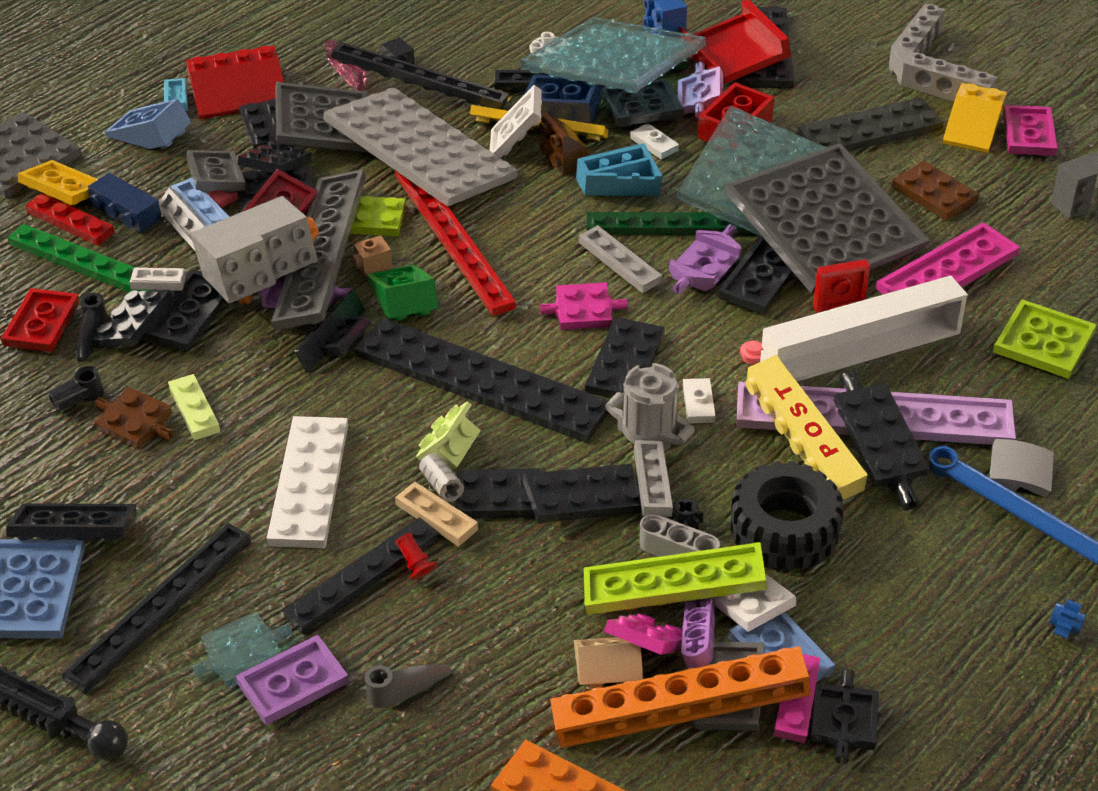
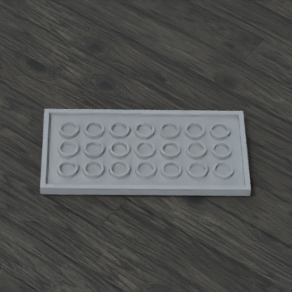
[323,88,518,206]

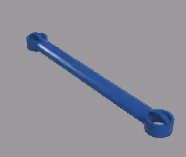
[929,446,1098,565]

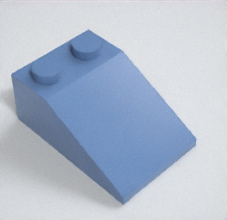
[104,98,191,149]

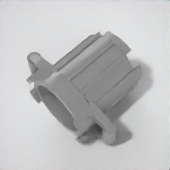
[605,363,695,451]

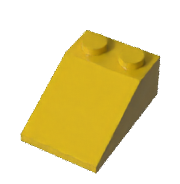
[942,83,1007,153]

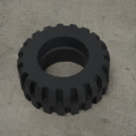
[730,461,844,571]

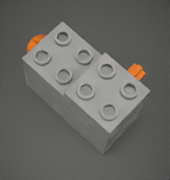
[190,196,319,304]

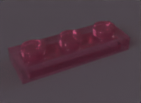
[325,39,366,91]

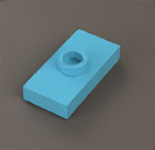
[164,78,188,111]

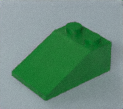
[366,264,439,320]

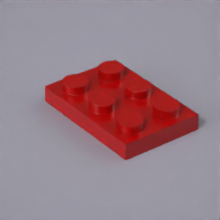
[1,288,80,352]

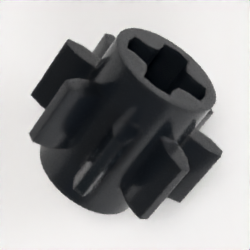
[667,499,704,530]

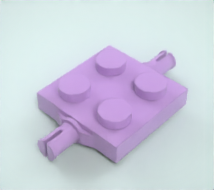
[678,62,723,119]

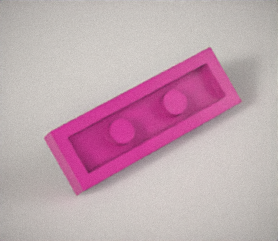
[773,654,821,743]

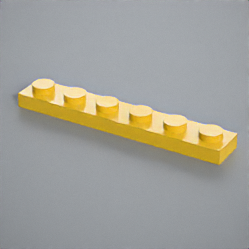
[470,105,609,142]

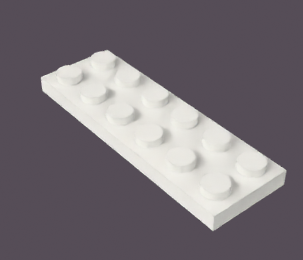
[267,416,348,548]

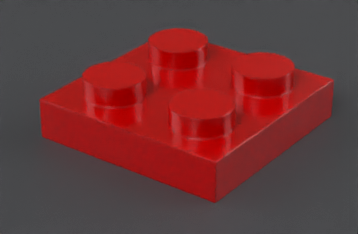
[813,259,870,313]

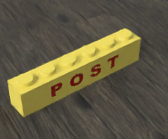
[745,355,867,500]

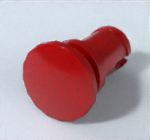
[395,533,437,580]

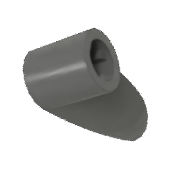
[365,664,452,707]

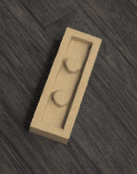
[395,482,478,547]

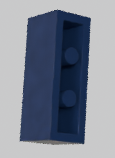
[87,173,162,233]

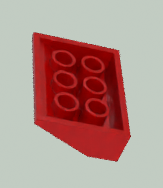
[186,45,284,119]

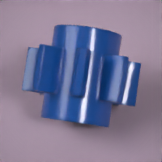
[1049,599,1087,639]

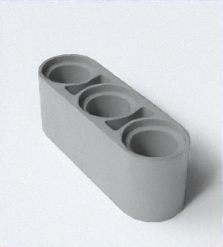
[639,514,720,557]

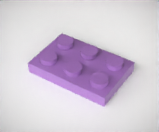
[236,635,349,725]

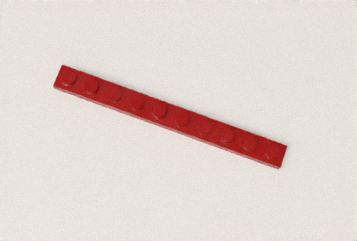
[395,170,516,316]

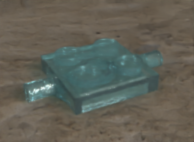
[192,612,293,688]

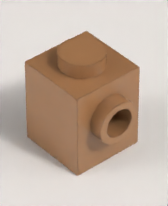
[352,236,393,278]

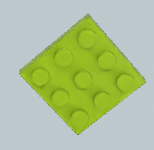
[993,299,1097,379]

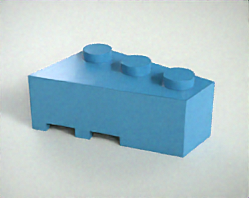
[576,143,662,196]

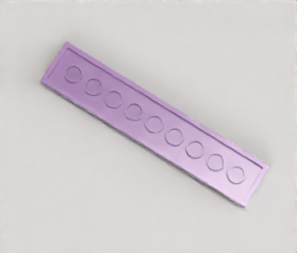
[736,382,1016,445]

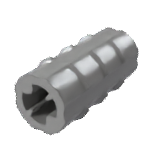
[419,453,464,502]

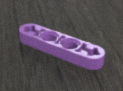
[681,597,716,668]

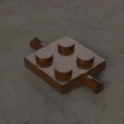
[94,387,174,449]

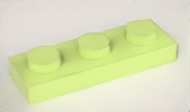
[168,374,220,441]

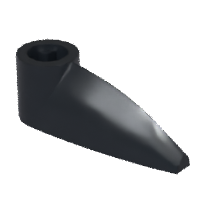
[77,293,108,361]

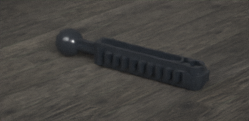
[0,666,128,761]

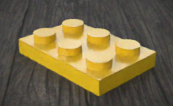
[18,160,98,205]

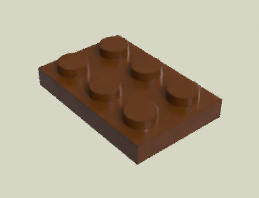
[891,161,979,221]

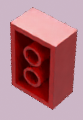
[698,82,774,154]

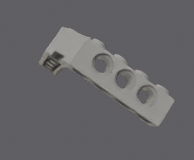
[889,4,997,101]

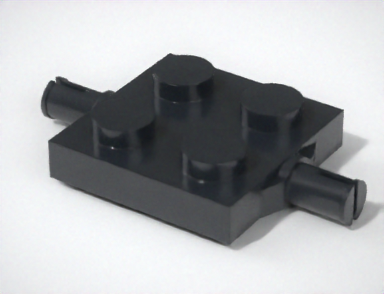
[810,669,879,764]

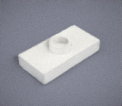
[630,123,679,160]
[130,268,186,290]
[683,378,715,423]

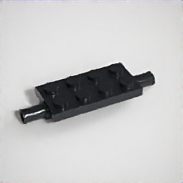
[833,371,929,511]

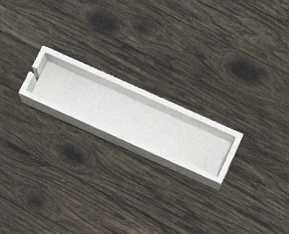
[760,276,967,381]

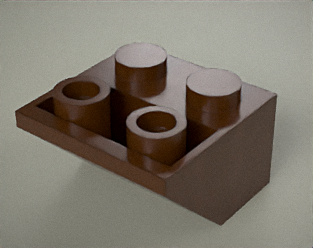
[539,111,588,176]

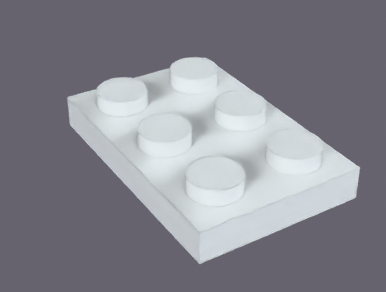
[490,85,542,158]
[712,574,796,632]

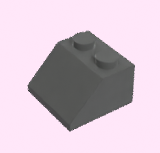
[1051,151,1098,219]

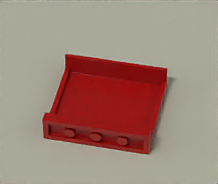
[678,0,791,84]

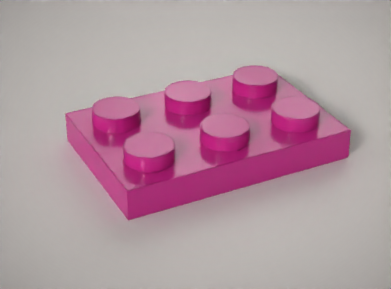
[1003,105,1057,156]
[604,614,683,655]

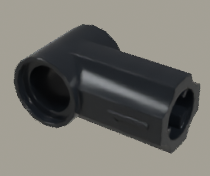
[47,366,104,412]

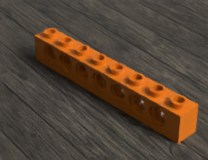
[550,646,811,748]

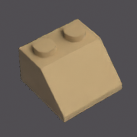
[574,637,643,689]

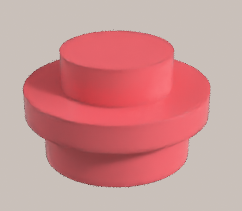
[740,341,764,365]

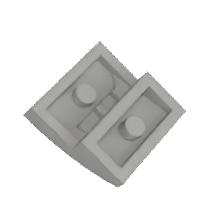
[990,439,1054,498]

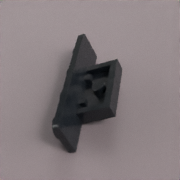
[294,290,371,372]

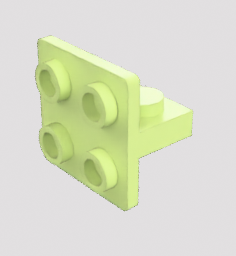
[416,401,481,470]

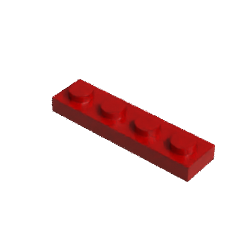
[25,193,115,246]

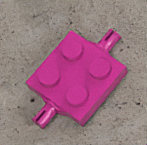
[540,282,628,330]

